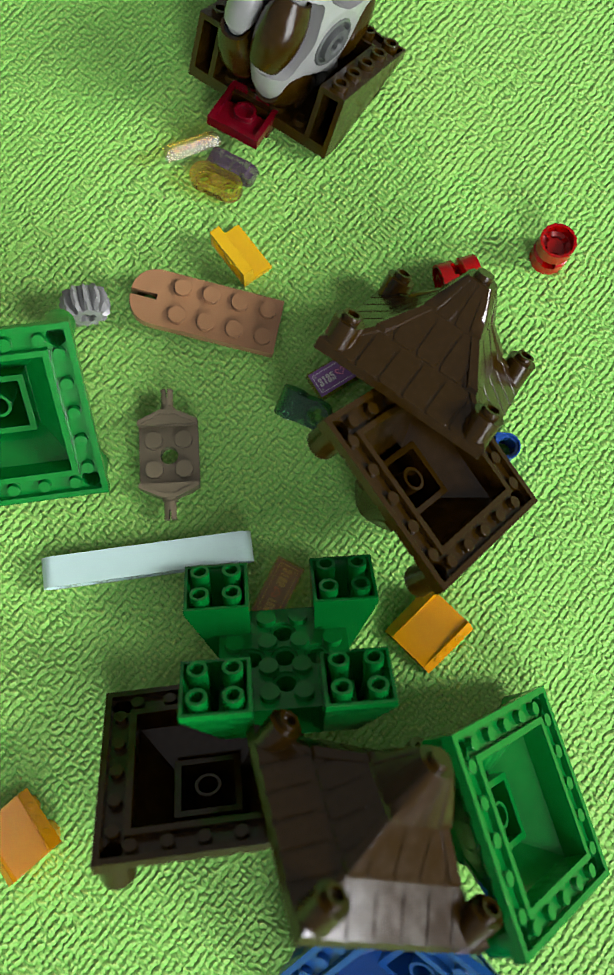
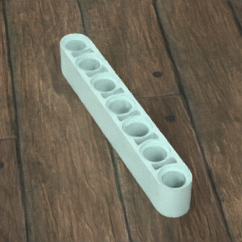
[41,531,254,590]

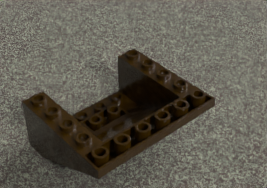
[188,0,406,159]

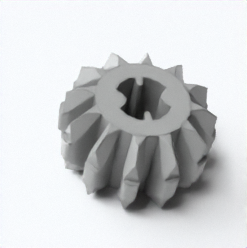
[59,283,111,327]

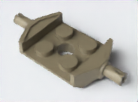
[137,389,201,521]

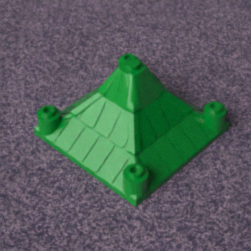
[0,308,110,506]
[421,685,610,965]

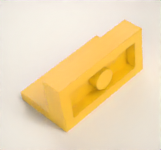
[210,224,272,287]

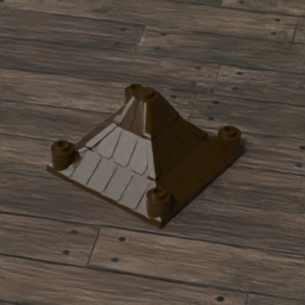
[313,267,535,460]
[307,388,538,598]
[90,684,304,890]
[246,709,503,955]

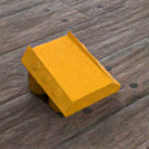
[385,593,473,674]
[0,788,61,887]

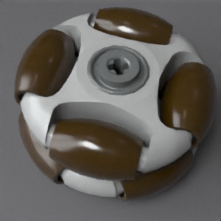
[217,0,376,106]

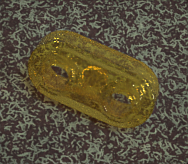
[189,160,243,203]

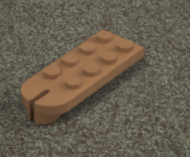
[129,269,284,358]

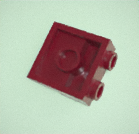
[207,80,282,149]

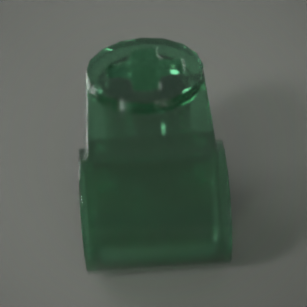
[274,384,333,429]

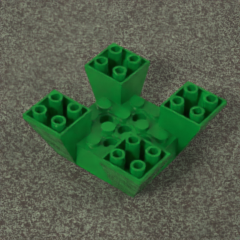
[178,554,399,740]

